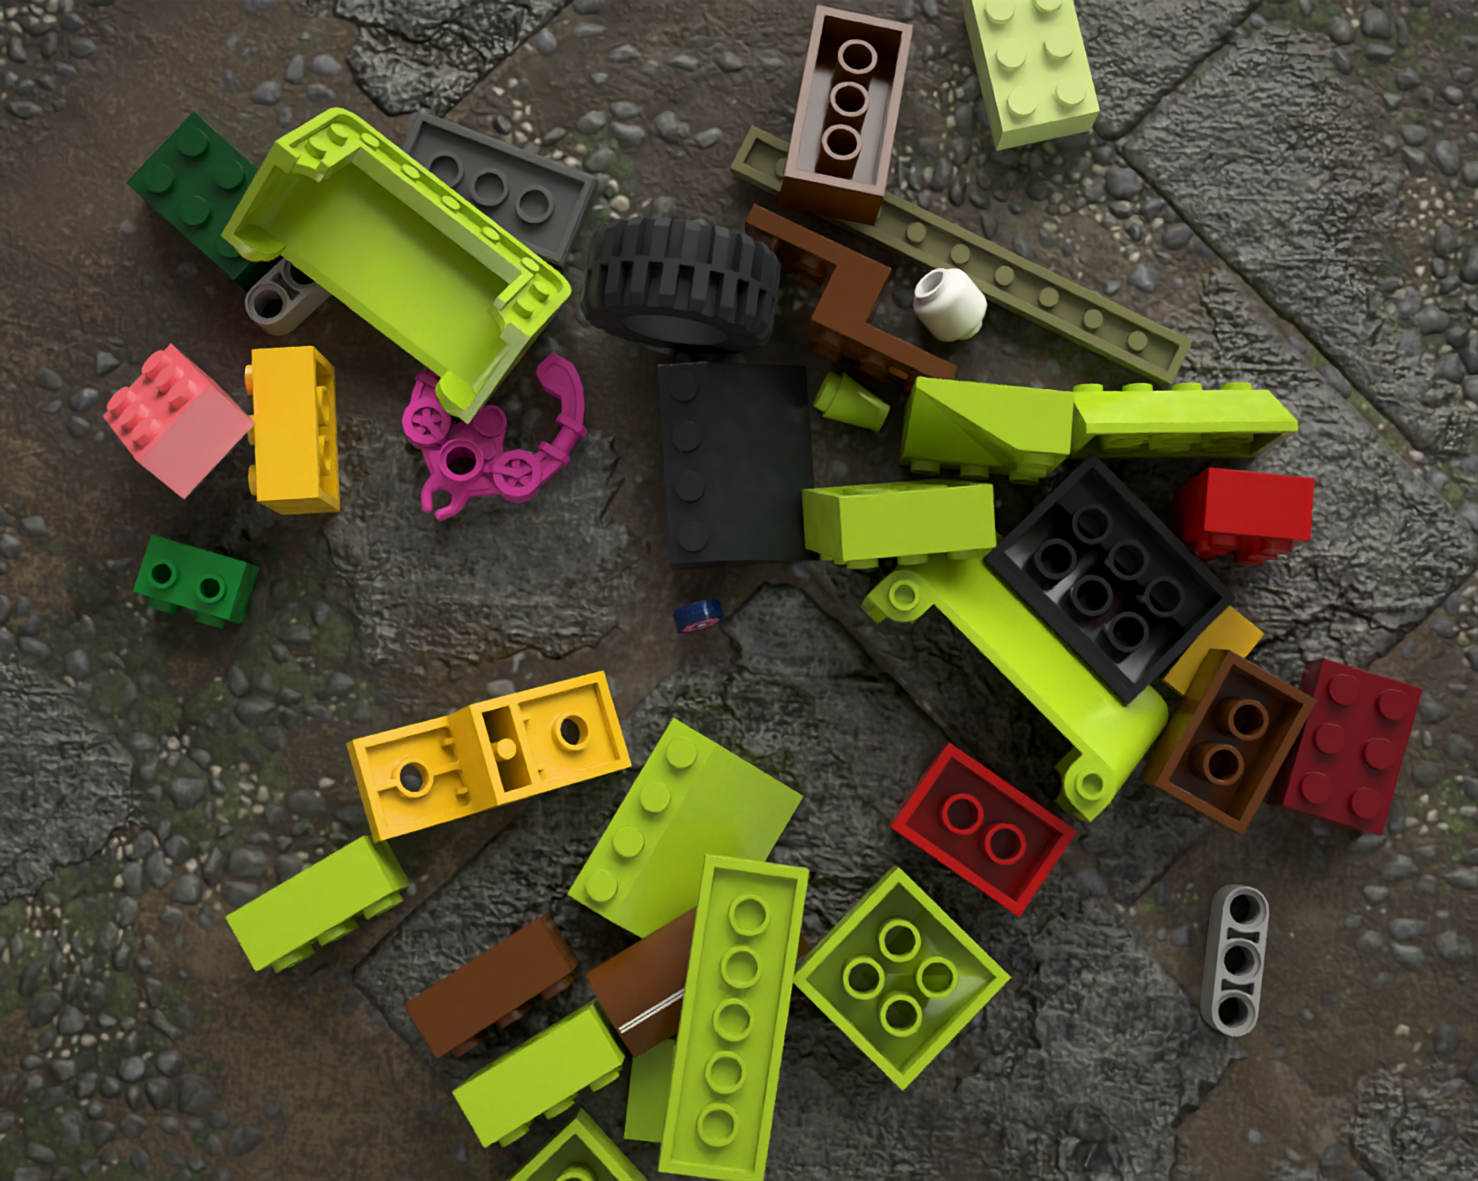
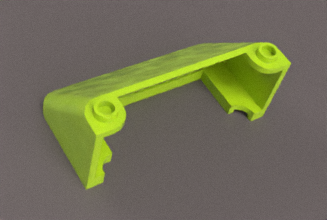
[220,107,572,424]
[860,530,1169,822]

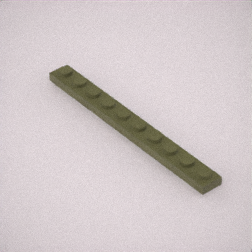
[730,125,1193,388]

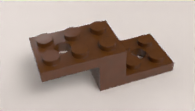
[745,204,958,397]

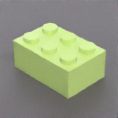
[963,0,1100,151]

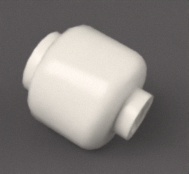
[913,268,987,342]

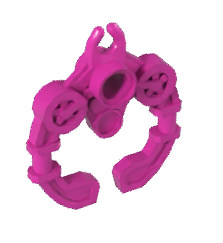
[402,352,588,521]

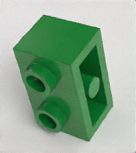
[133,534,259,629]

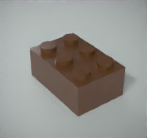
[1137,648,1317,835]
[404,911,580,1059]

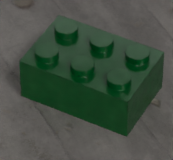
[126,111,283,293]

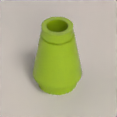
[813,371,890,432]

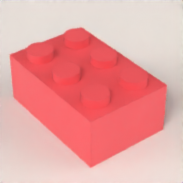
[103,344,255,499]

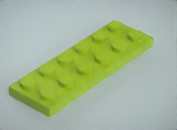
[658,853,809,1181]

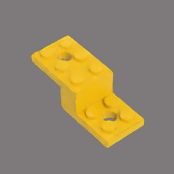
[346,670,632,843]

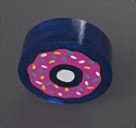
[672,599,725,633]

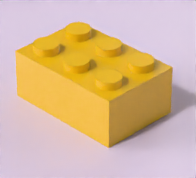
[245,346,340,515]

